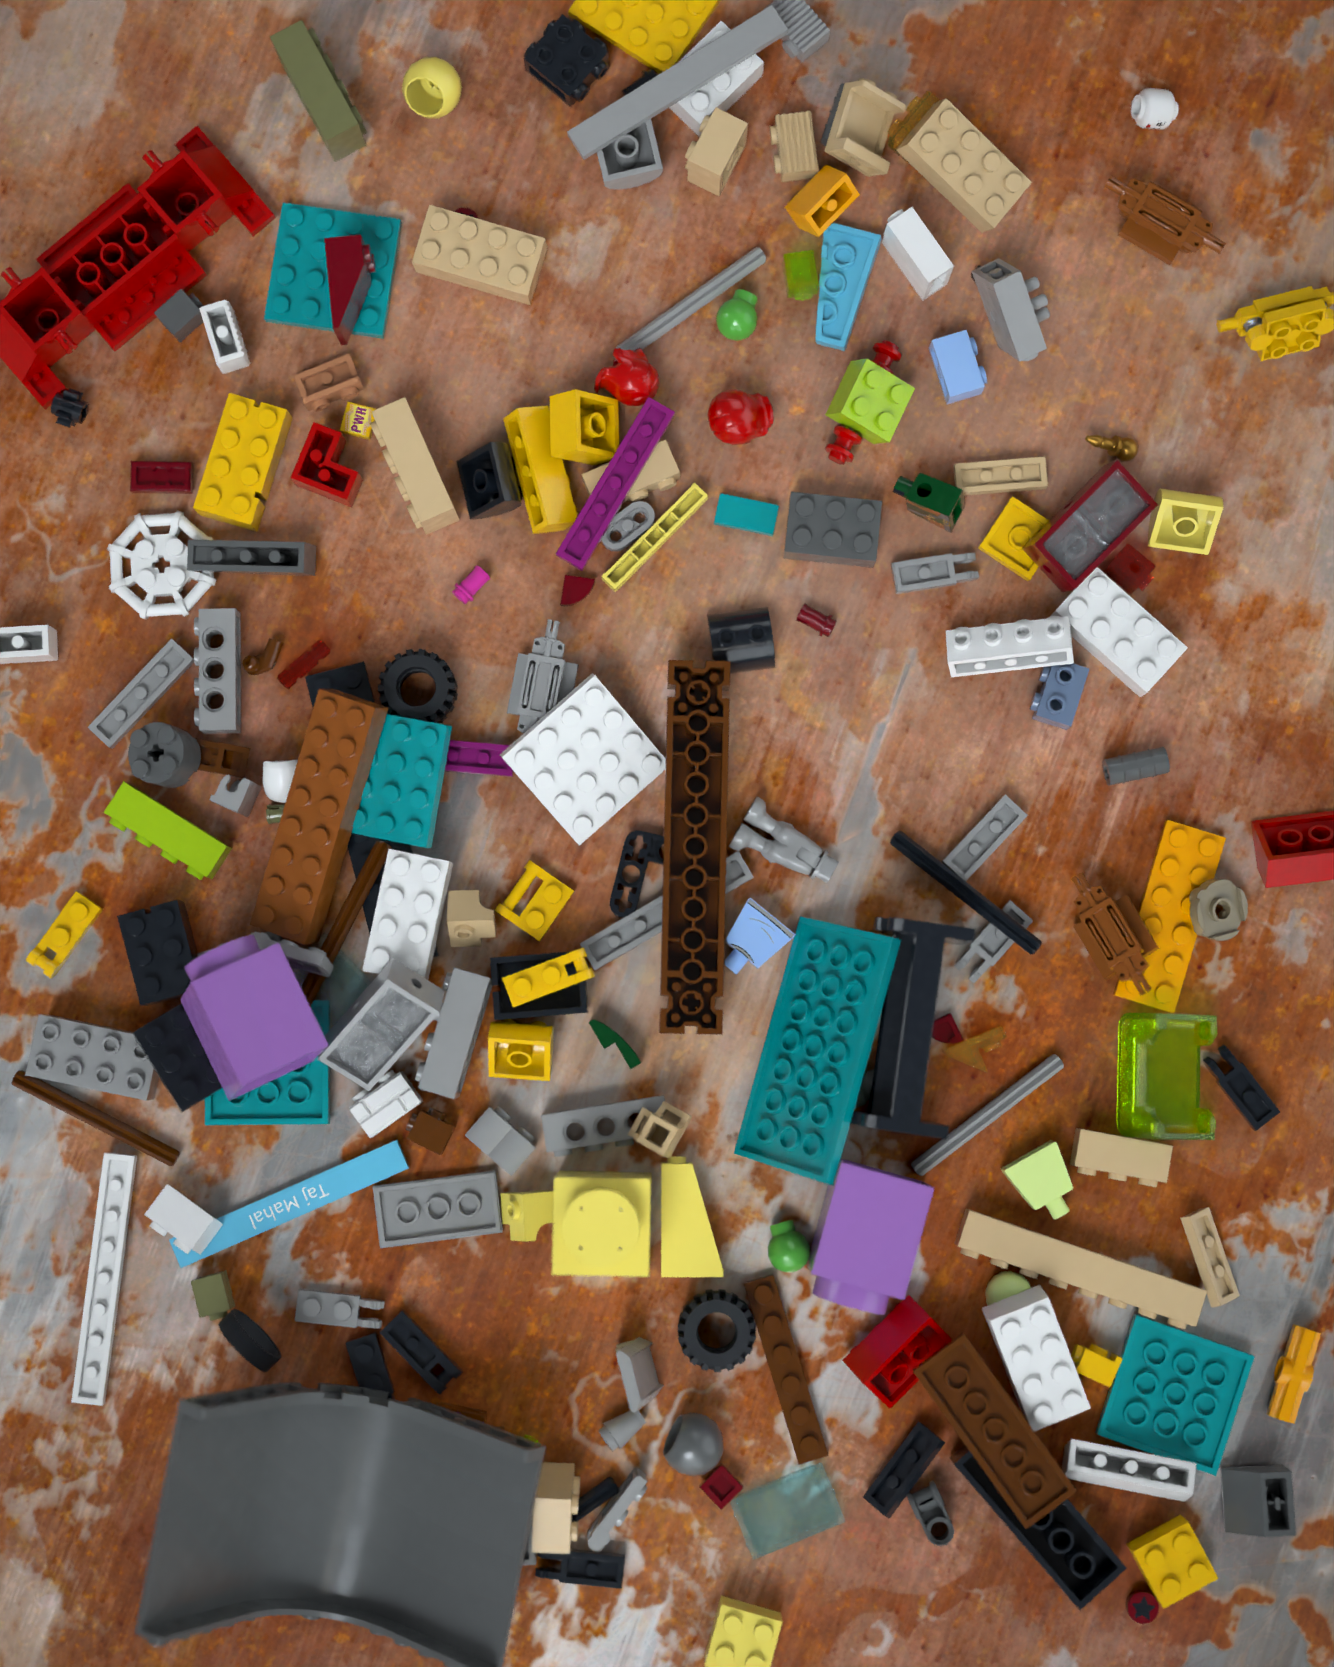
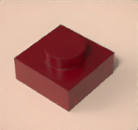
[699,1463,744,1510]

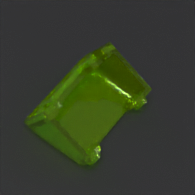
[1117,1013,1217,1140]

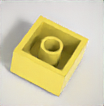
[704,1596,782,1667]

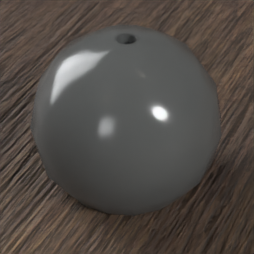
[663,1412,724,1476]

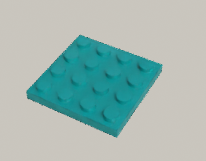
[264,203,402,339]
[352,714,452,848]
[205,1000,330,1125]
[1095,1314,1255,1476]

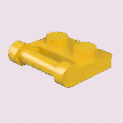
[495,860,575,942]

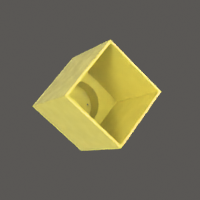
[552,1170,652,1277]

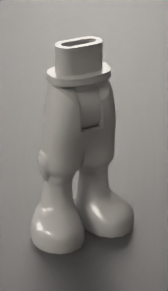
[729,797,839,883]

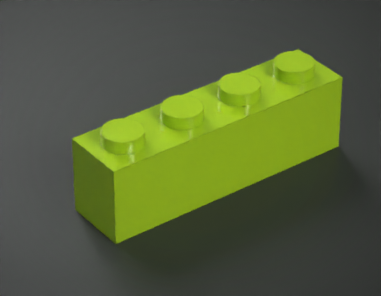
[103,781,232,880]

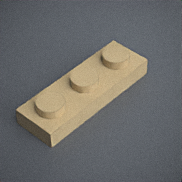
[953,457,1048,495]
[1181,1207,1240,1307]

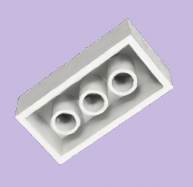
[1051,567,1188,698]
[362,849,453,980]
[982,1285,1091,1432]

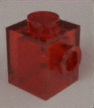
[1103,543,1156,594]

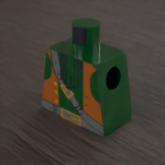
[893,473,965,533]

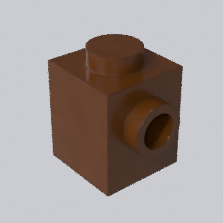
[405,1107,456,1155]

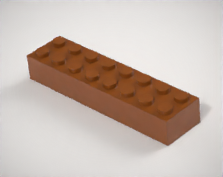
[250,689,389,945]

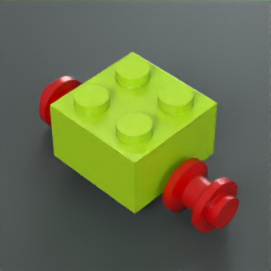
[825,340,915,465]

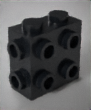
[524,14,609,107]

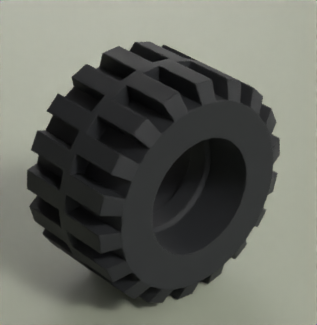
[378,649,458,723]
[678,1289,756,1372]

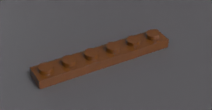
[743,1274,829,1465]

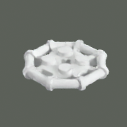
[107,510,217,619]

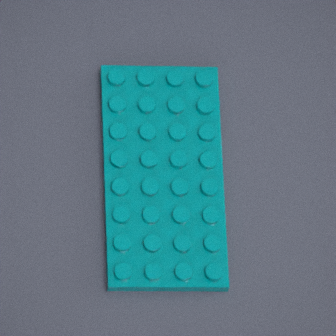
[734,916,901,1185]

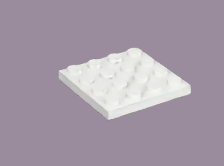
[500,673,666,846]

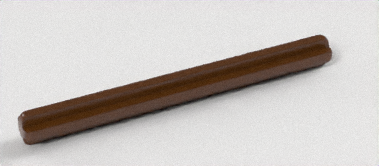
[301,840,391,1007]
[11,1070,180,1166]

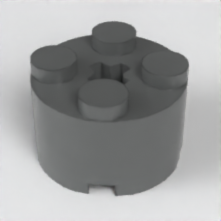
[128,722,201,788]

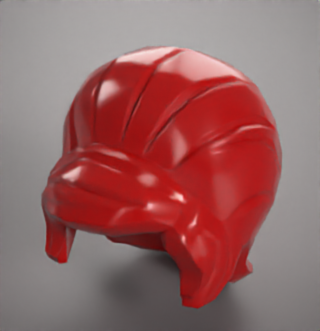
[594,348,660,406]
[707,389,774,445]

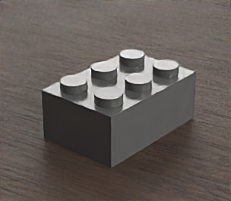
[783,492,882,568]

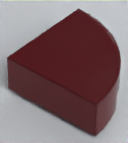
[560,575,595,606]
[932,1013,964,1044]

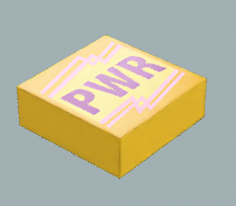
[340,402,376,440]

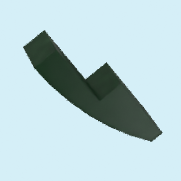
[588,1019,642,1069]

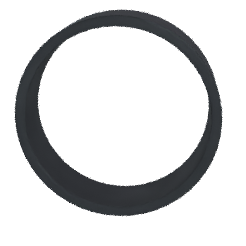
[219,1309,281,1372]

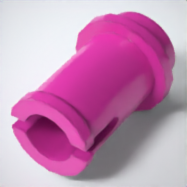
[452,565,491,604]

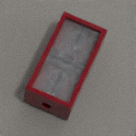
[1022,460,1158,593]

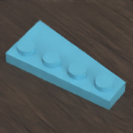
[815,223,882,351]

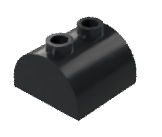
[457,442,523,519]
[707,607,775,674]

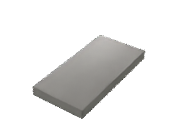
[373,1170,503,1248]

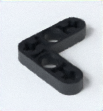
[610,830,664,918]

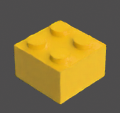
[550,389,619,466]
[1126,1514,1219,1609]

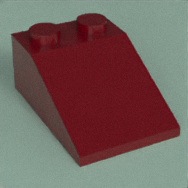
[324,234,376,345]

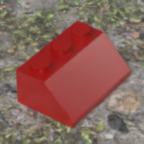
[1251,811,1334,888]
[842,1295,953,1409]

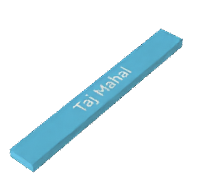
[169,1140,410,1268]

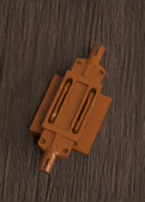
[1104,175,1226,265]
[1071,873,1160,996]

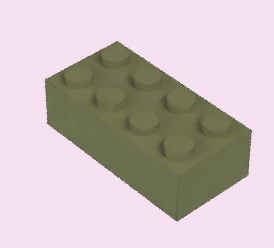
[270,20,367,162]

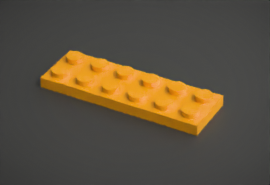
[1113,820,1226,1014]

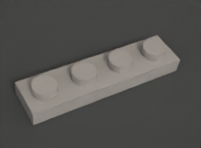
[88,638,194,749]

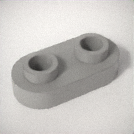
[601,501,655,551]

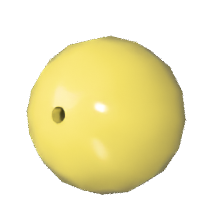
[402,57,462,119]

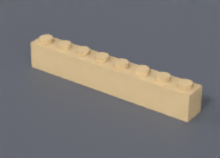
[954,1208,1207,1329]

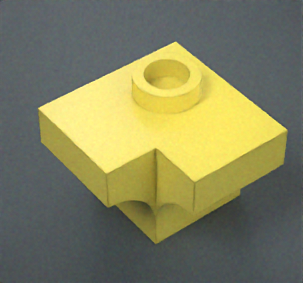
[500,1190,554,1242]

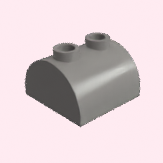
[597,119,663,189]

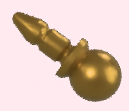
[1085,435,1138,461]

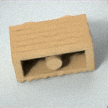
[769,111,819,182]

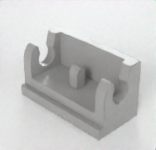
[209,775,261,817]

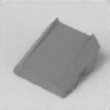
[615,1337,664,1412]

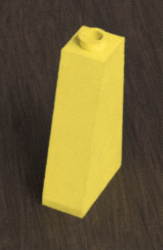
[661,1156,724,1277]

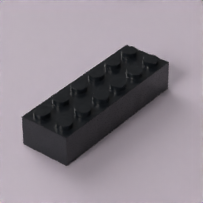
[950,1444,1127,1610]

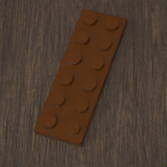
[912,1333,1077,1529]

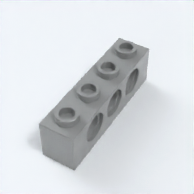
[194,608,241,734]
[541,1095,665,1157]

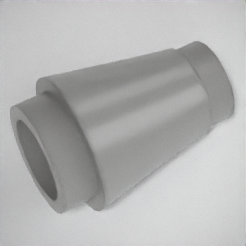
[598,1410,646,1451]

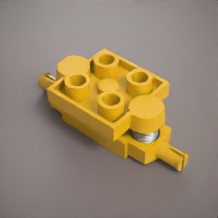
[1216,286,1334,361]

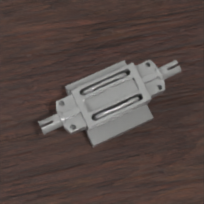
[507,619,579,734]

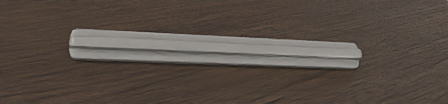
[616,247,766,351]
[911,1054,1064,1176]

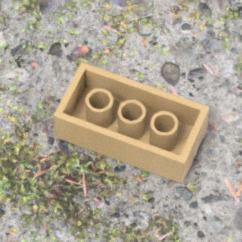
[896,98,1032,233]
[412,205,547,305]
[370,397,460,535]

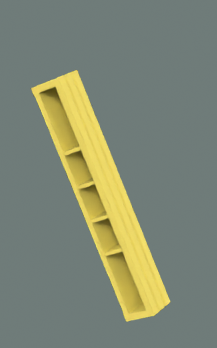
[601,483,708,593]

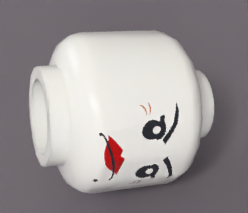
[1131,88,1179,130]

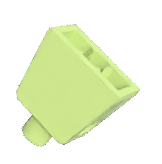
[1000,1140,1073,1219]

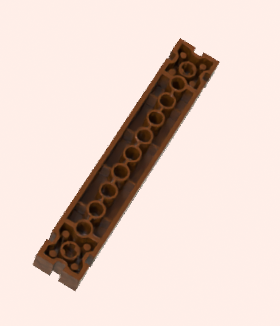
[659,660,731,1035]

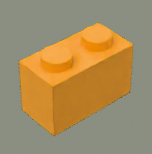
[785,165,860,237]

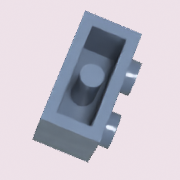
[1030,663,1089,730]

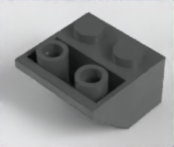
[1220,1465,1296,1537]

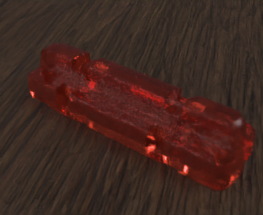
[277,640,331,689]

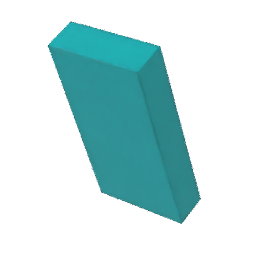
[714,493,779,537]

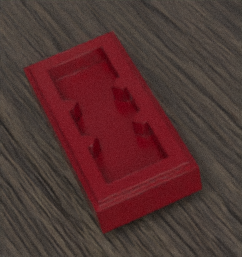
[130,461,193,494]

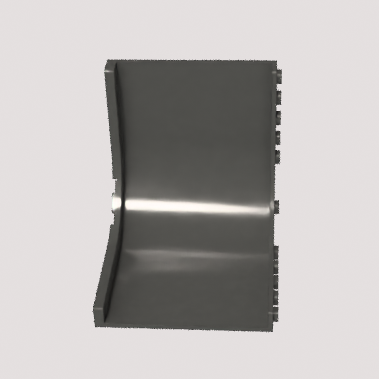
[135,1382,546,1667]

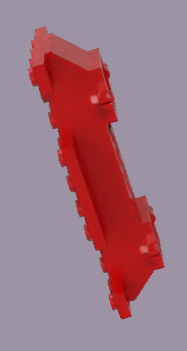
[0,126,276,410]

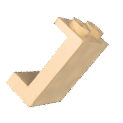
[824,78,906,176]

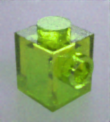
[782,250,819,300]

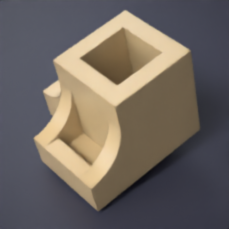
[447,890,496,947]
[628,1101,692,1158]

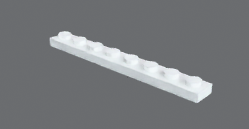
[71,1152,137,1406]

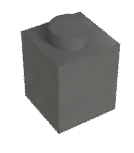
[154,289,204,343]

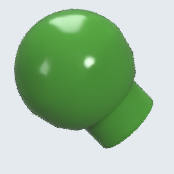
[716,289,758,341]
[768,1220,810,1273]

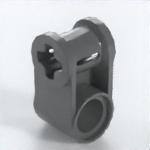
[906,1480,954,1546]

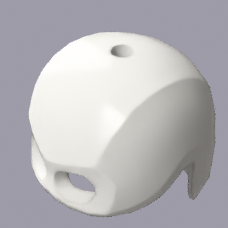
[262,760,298,803]

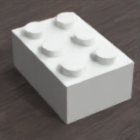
[669,21,764,137]

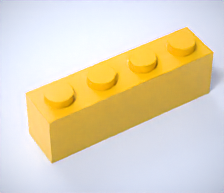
[503,406,577,534]

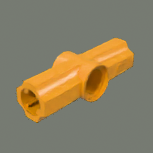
[1267,1324,1321,1424]

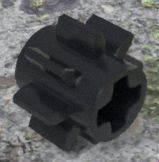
[51,388,89,428]

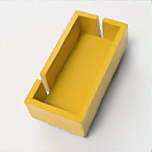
[193,393,293,532]

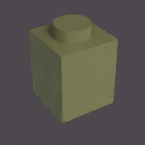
[191,1270,235,1321]

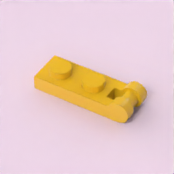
[26,891,103,979]
[502,947,595,1007]

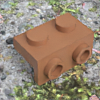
[293,353,364,412]

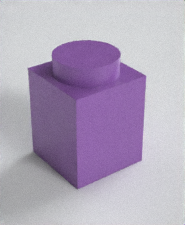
[180,935,328,1101]
[806,1159,934,1315]

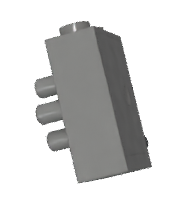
[971,258,1050,362]

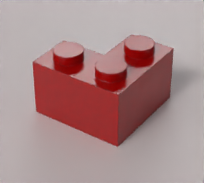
[290,422,363,508]

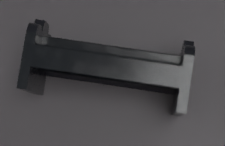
[850,917,975,1139]

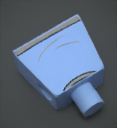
[724,898,796,975]

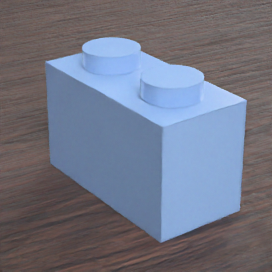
[929,330,987,404]

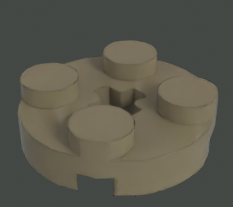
[1189,878,1248,941]

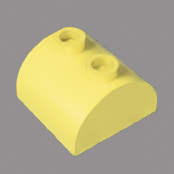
[1148,489,1223,555]

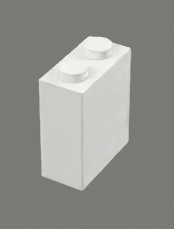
[882,207,954,301]

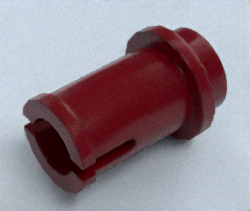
[796,603,837,637]

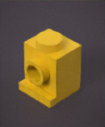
[1071,1343,1122,1387]

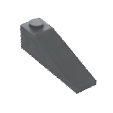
[187,540,316,576]

